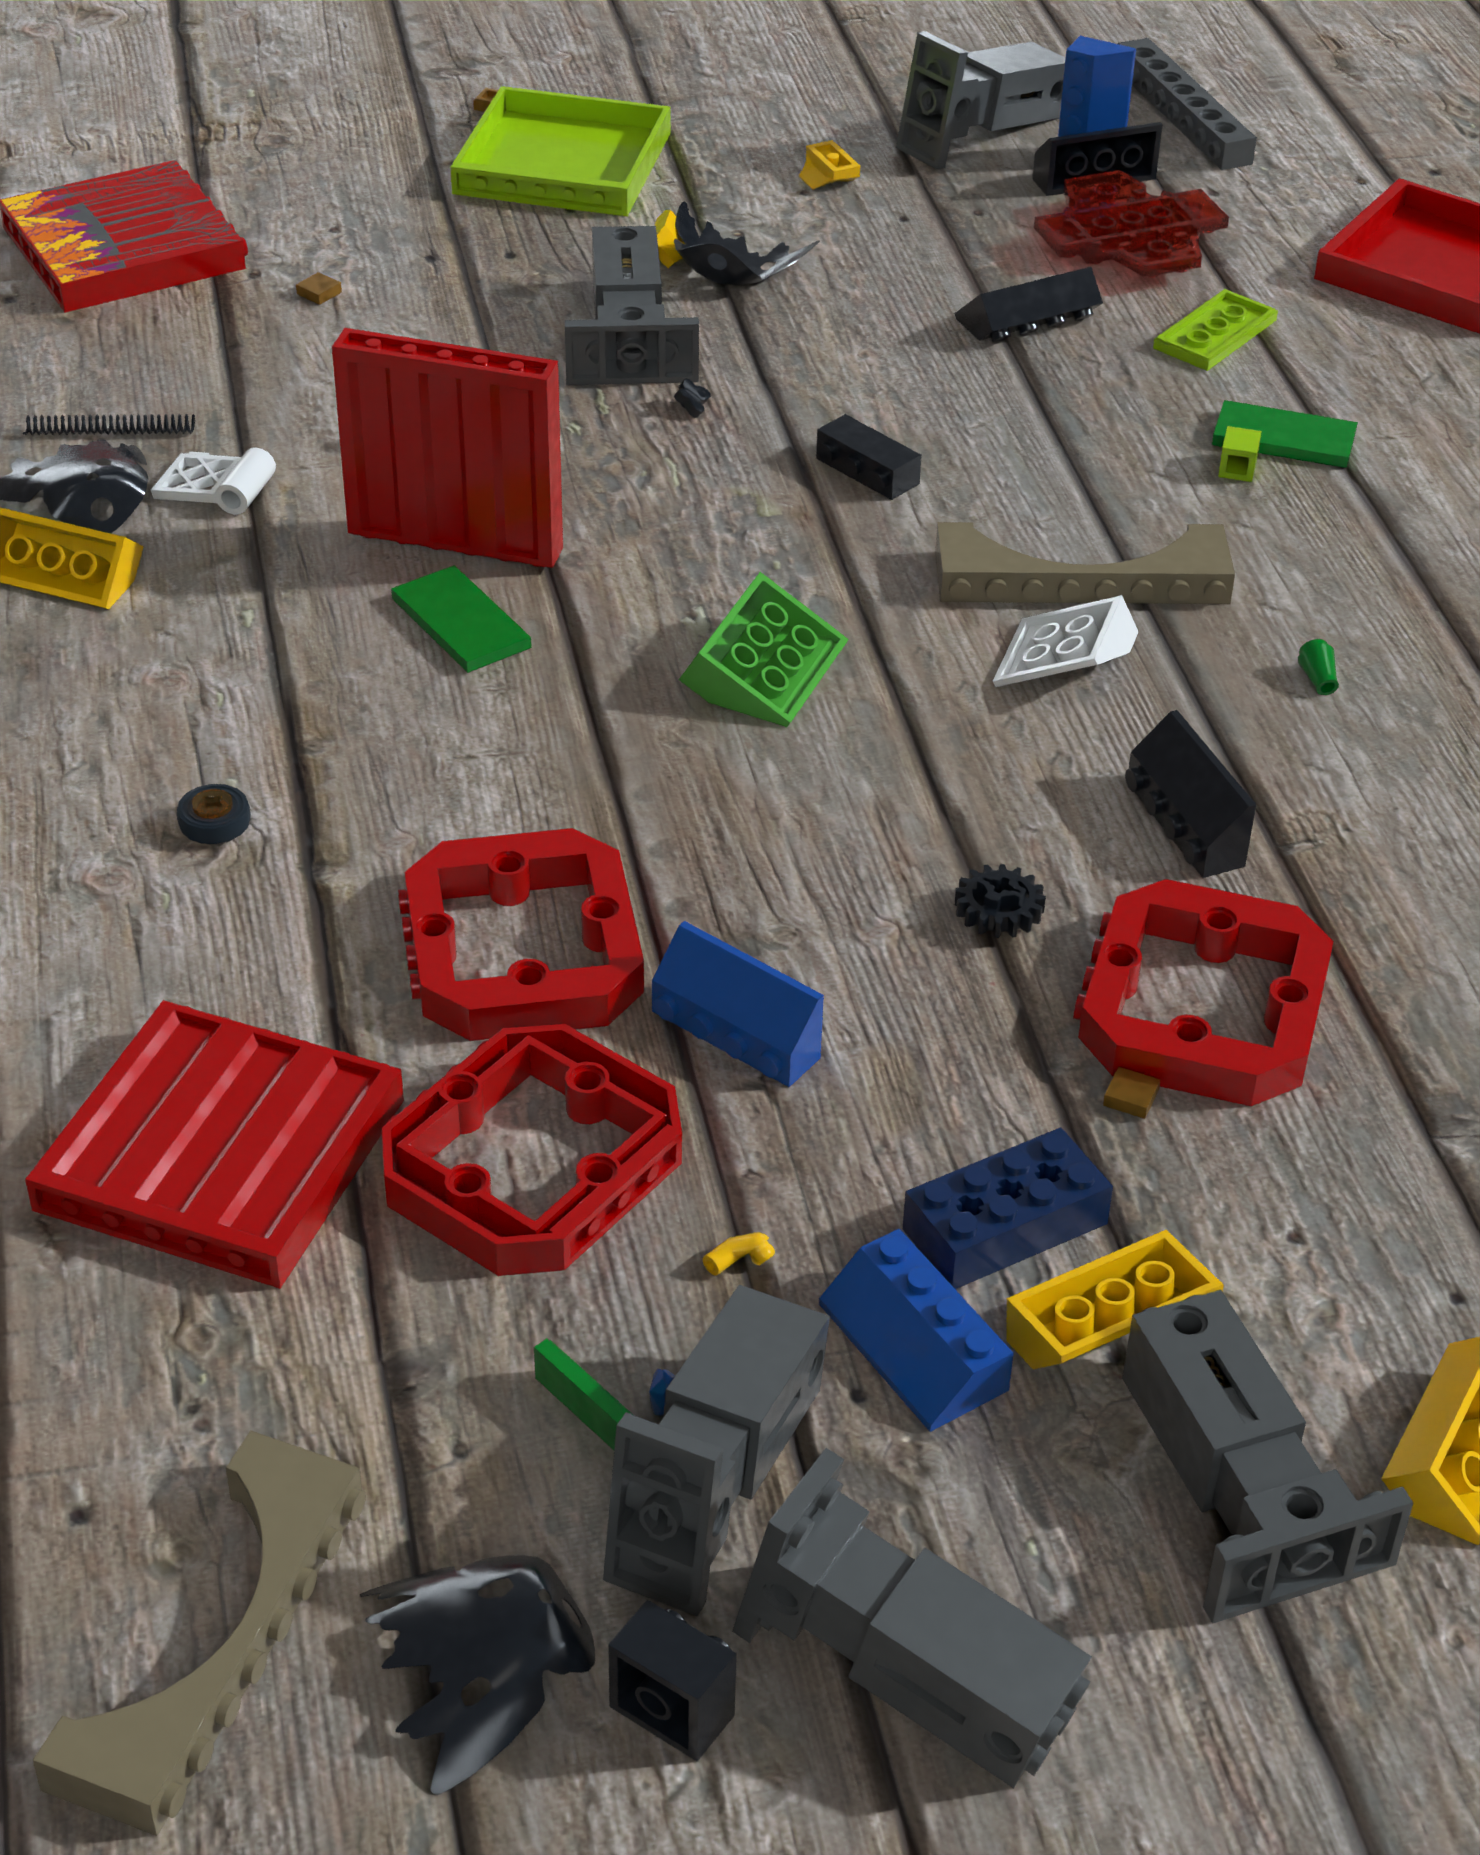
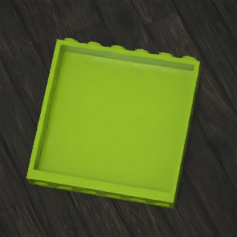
[450,86,671,217]

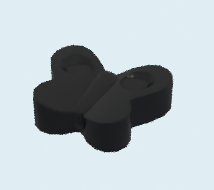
[674,378,711,418]

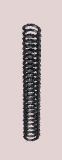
[23,414,195,436]

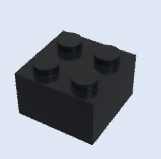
[608,1599,737,1762]

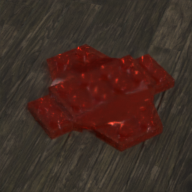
[1034,170,1229,278]

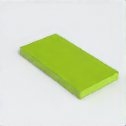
[1153,289,1278,371]

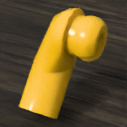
[702,1232,775,1276]

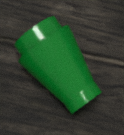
[1298,639,1339,695]

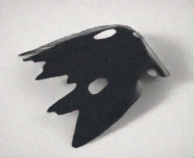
[674,201,820,285]
[0,439,148,533]
[360,1555,595,1795]

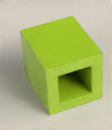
[1218,426,1262,482]

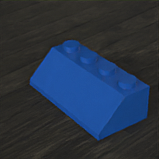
[1058,36,1136,137]
[652,921,824,1087]
[819,1229,1014,1432]

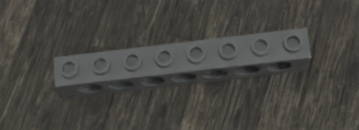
[1118,38,1257,170]

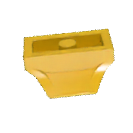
[799,140,860,190]
[654,210,685,268]

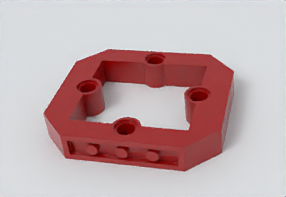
[398,828,644,1041]
[1073,879,1334,1106]
[382,1024,682,1276]

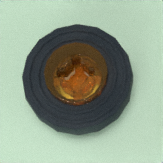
[176,784,251,844]

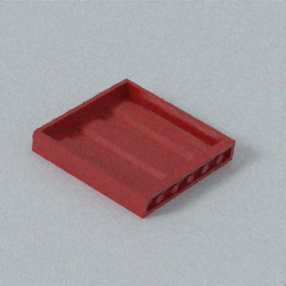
[332,328,563,568]
[25,1000,404,1289]

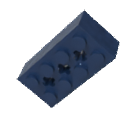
[902,1127,1113,1289]

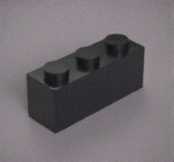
[816,414,922,500]

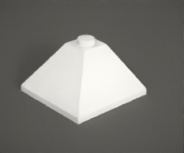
[993,595,1139,687]

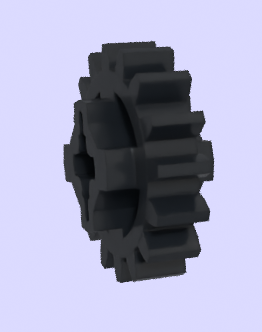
[954,864,1046,938]

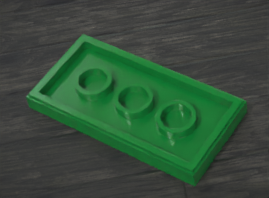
[1212,400,1358,468]
[391,565,532,673]

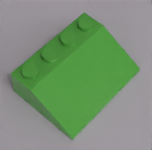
[679,572,849,727]

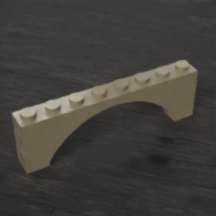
[935,522,1235,604]
[33,1430,366,1836]

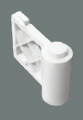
[151,448,276,515]

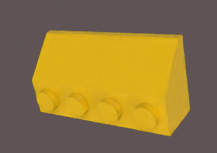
[0,507,144,609]
[1006,1230,1224,1370]
[1381,1336,1480,1545]

